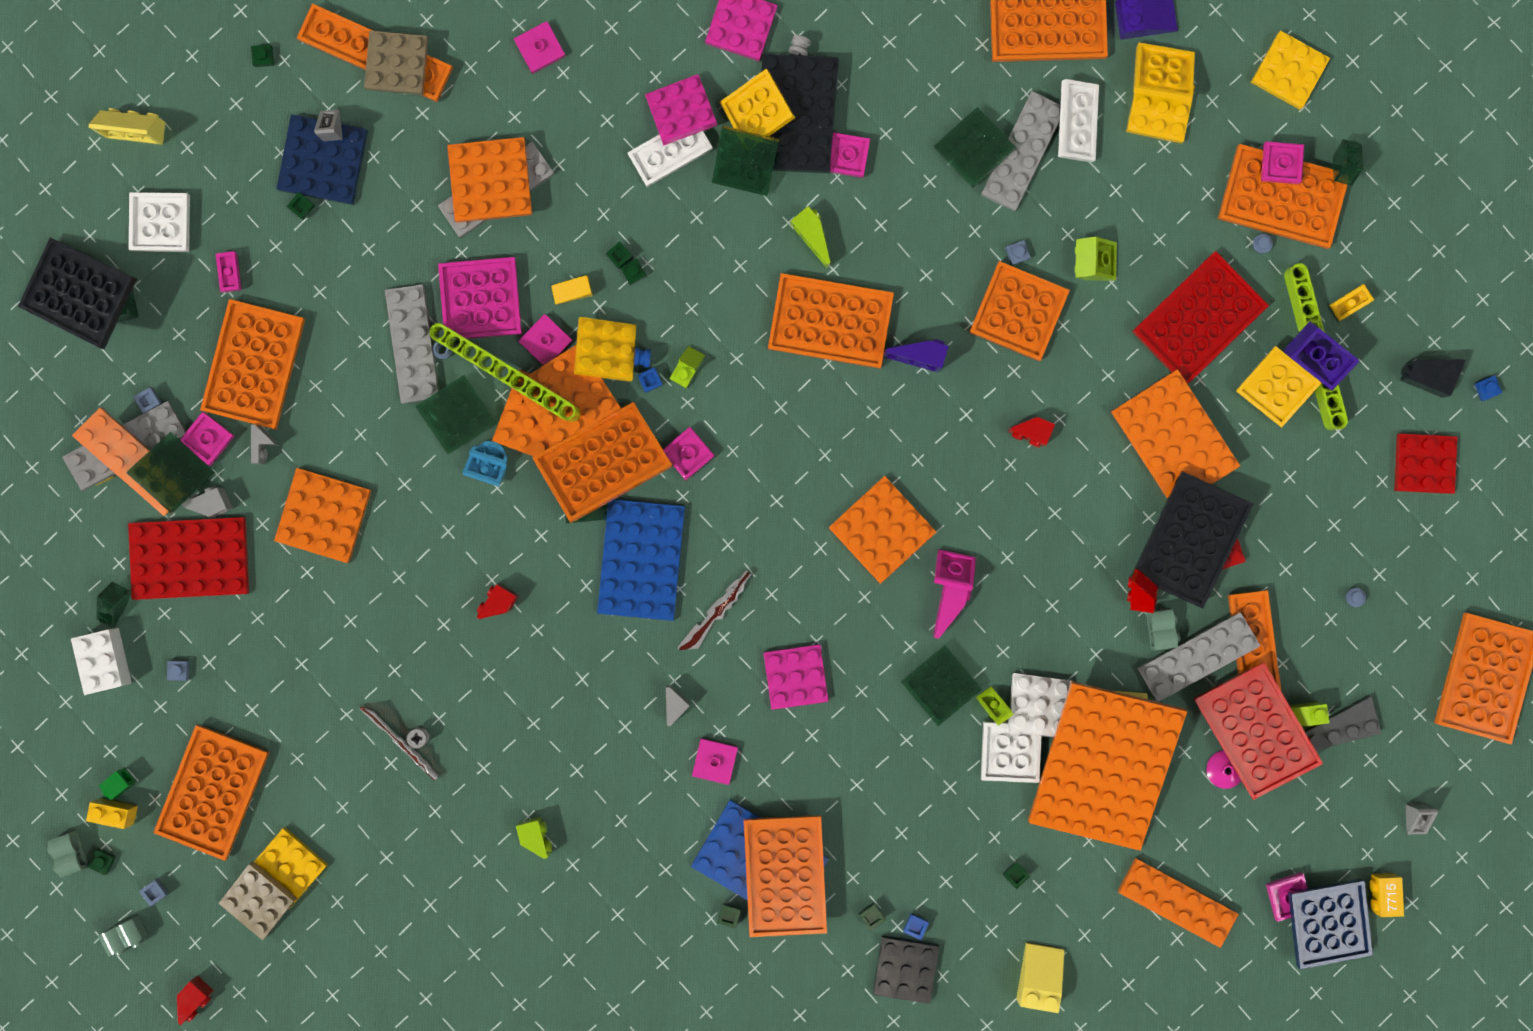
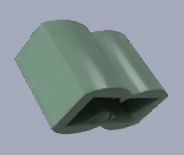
[1146,608,1180,650]
[47,831,88,878]
[98,915,148,957]

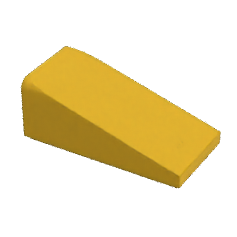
[551,275,593,305]
[1329,284,1374,321]

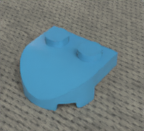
[463,441,507,487]

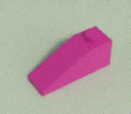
[933,585,971,639]

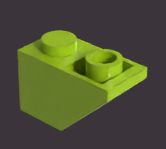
[516,817,552,859]

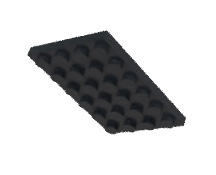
[754,54,839,174]
[18,238,137,350]
[1131,471,1254,609]

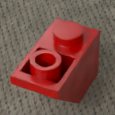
[1008,417,1055,448]
[1127,569,1158,613]
[477,584,519,619]
[177,975,214,1026]

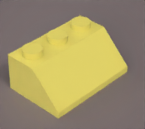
[89,108,166,145]

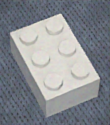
[71,628,132,695]

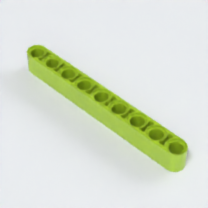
[1284,263,1348,431]
[430,323,580,422]

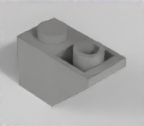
[182,486,233,517]

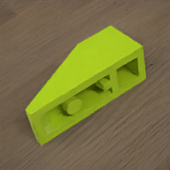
[790,206,830,268]
[1289,701,1330,726]

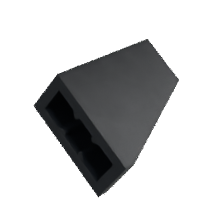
[1400,359,1466,398]

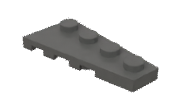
[1304,696,1381,750]

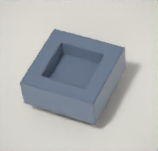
[1005,240,1031,266]
[134,387,162,413]
[167,660,190,681]
[139,878,169,907]

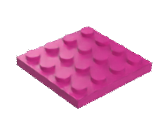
[438,257,522,340]

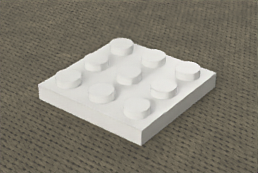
[129,193,190,252]
[1007,673,1071,737]
[981,722,1041,783]

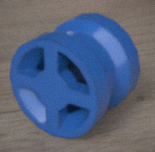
[634,347,651,368]

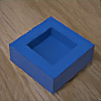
[637,367,663,393]
[1474,376,1502,401]
[903,913,929,940]

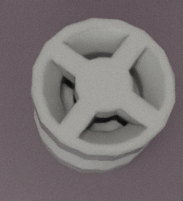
[789,35,811,56]
[407,727,430,748]

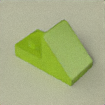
[670,346,705,389]
[976,686,1014,726]

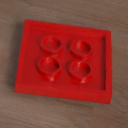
[1394,434,1457,494]

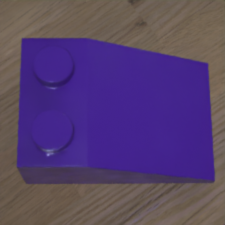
[1115,0,1178,40]
[1283,321,1360,390]
[883,339,948,373]

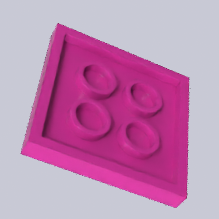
[705,0,777,62]
[645,74,717,146]
[763,644,828,710]

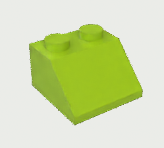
[1075,237,1117,281]

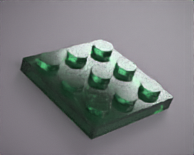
[934,107,1016,188]
[712,126,780,196]
[415,375,497,454]
[126,432,215,514]
[901,645,982,726]

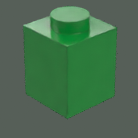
[98,768,137,801]

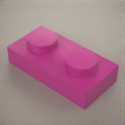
[216,251,242,293]

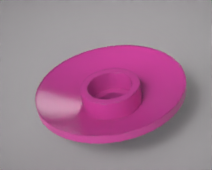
[1206,750,1241,789]

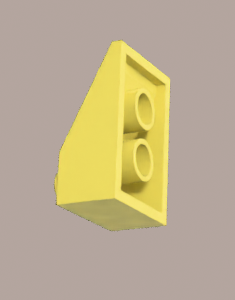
[1016,943,1064,1013]

